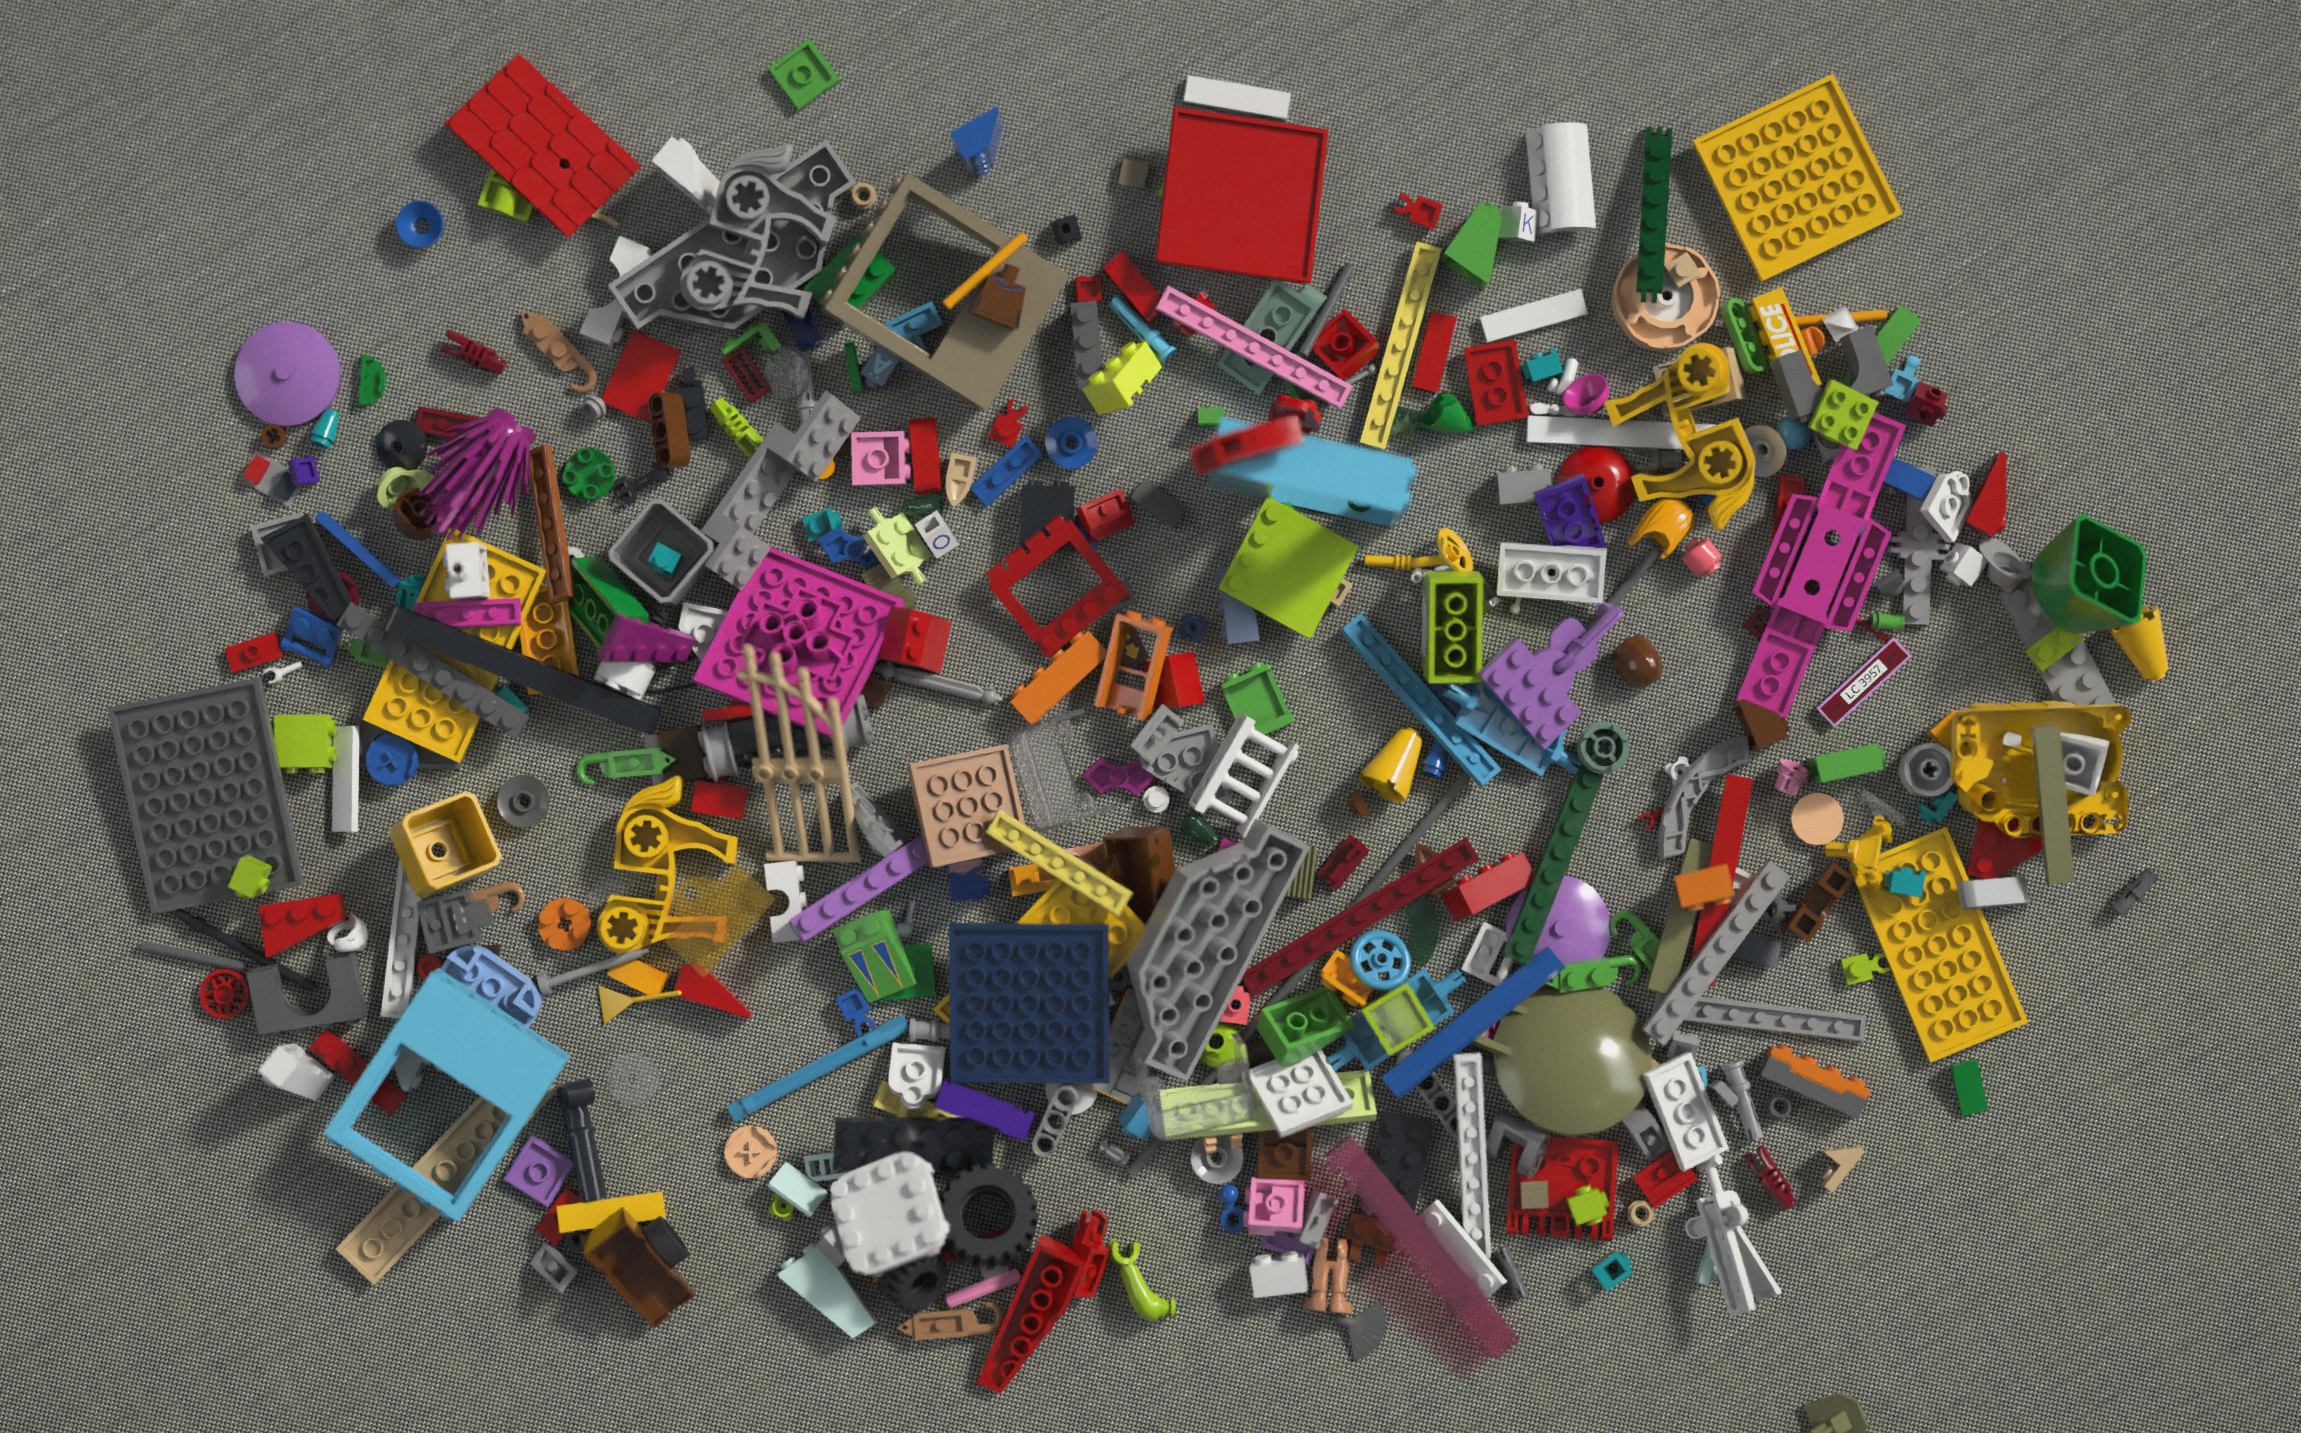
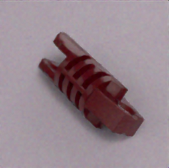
[440,329,508,374]
[1743,1145,1796,1211]

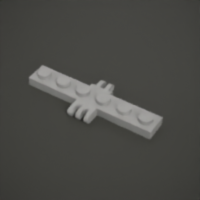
[1886,467,1950,626]

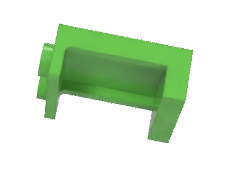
[1220,662,1294,744]

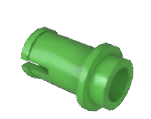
[1869,611,1904,632]

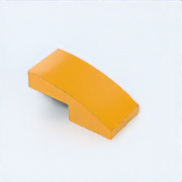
[607,953,669,995]

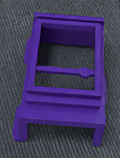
[934,1080,1035,1140]

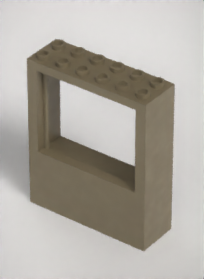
[819,173,1069,411]

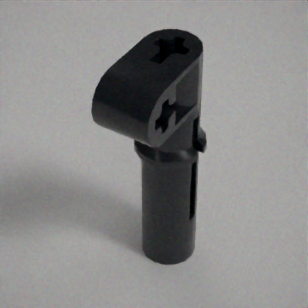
[556,1078,607,1202]

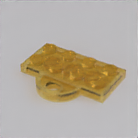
[665,864,776,978]

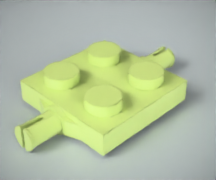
[863,507,932,586]

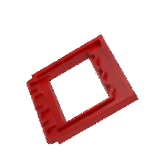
[985,514,1130,658]

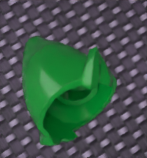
[1420,391,1476,435]

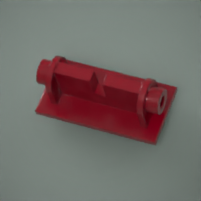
[1317,834,1370,891]

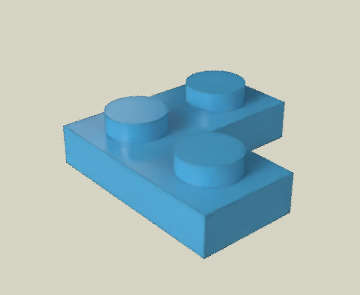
[885,301,944,372]

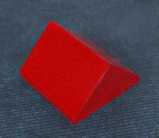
[1143,652,1205,713]

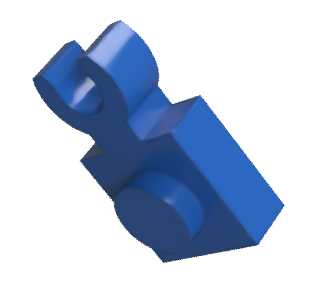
[835,986,875,1036]

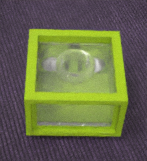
[1360,982,1435,1056]

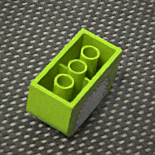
[1421,571,1483,683]

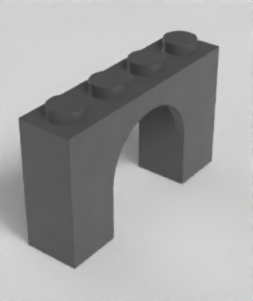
[1769,326,1893,423]
[247,951,367,1037]

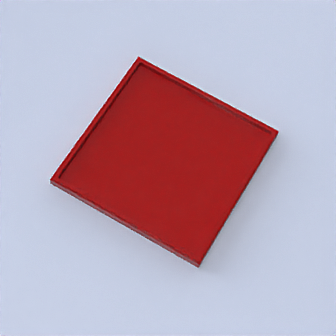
[1154,107,1329,285]

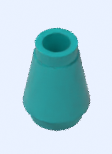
[309,408,340,449]

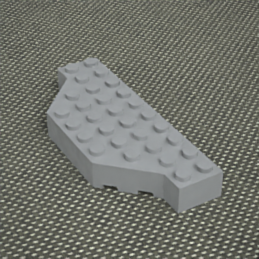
[607,139,856,332]
[1127,818,1310,1081]

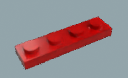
[309,1028,408,1116]

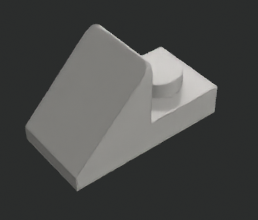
[530,1242,579,1293]

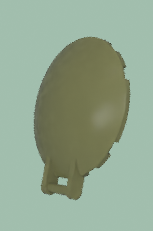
[1471,984,1652,1136]

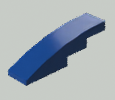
[1882,457,1936,502]

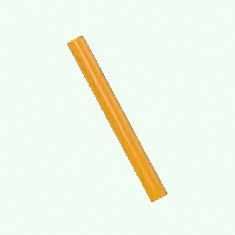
[943,231,1028,310]
[1794,309,1887,327]

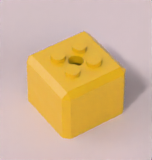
[389,791,501,899]

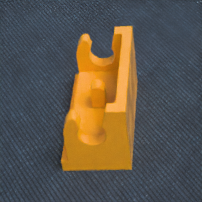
[1008,864,1058,897]

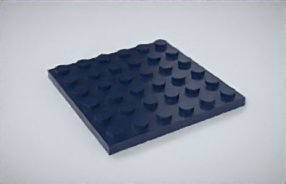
[949,923,1110,1084]

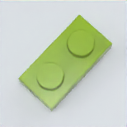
[2024,626,2084,672]

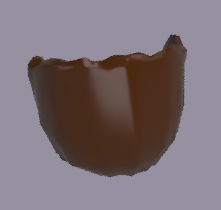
[1611,635,1662,688]

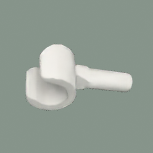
[264,661,303,684]

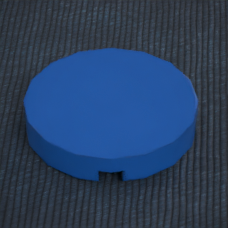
[366,734,419,786]

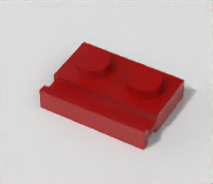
[1075,488,1137,543]
[1632,1149,1698,1209]

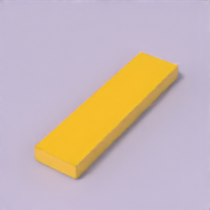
[556,1191,666,1233]

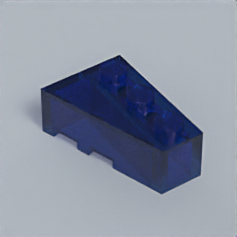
[949,857,991,902]

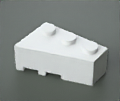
[258,1043,336,1101]

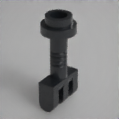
[612,463,670,508]

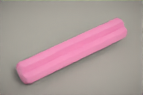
[945,1269,1022,1308]

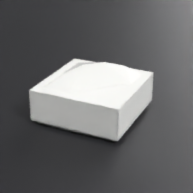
[1822,305,1858,342]

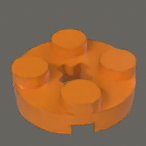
[538,898,592,951]

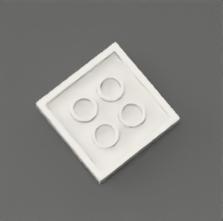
[1246,1049,1353,1138]

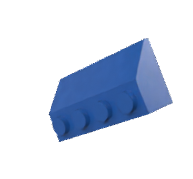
[950,106,1003,179]

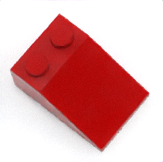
[880,606,952,674]

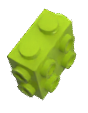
[271,714,337,774]

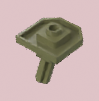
[1803,1392,1869,1433]

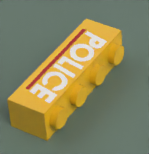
[1748,287,1821,386]

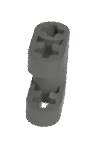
[1486,1110,1550,1178]

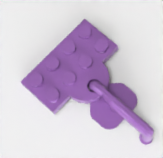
[1477,601,1624,749]

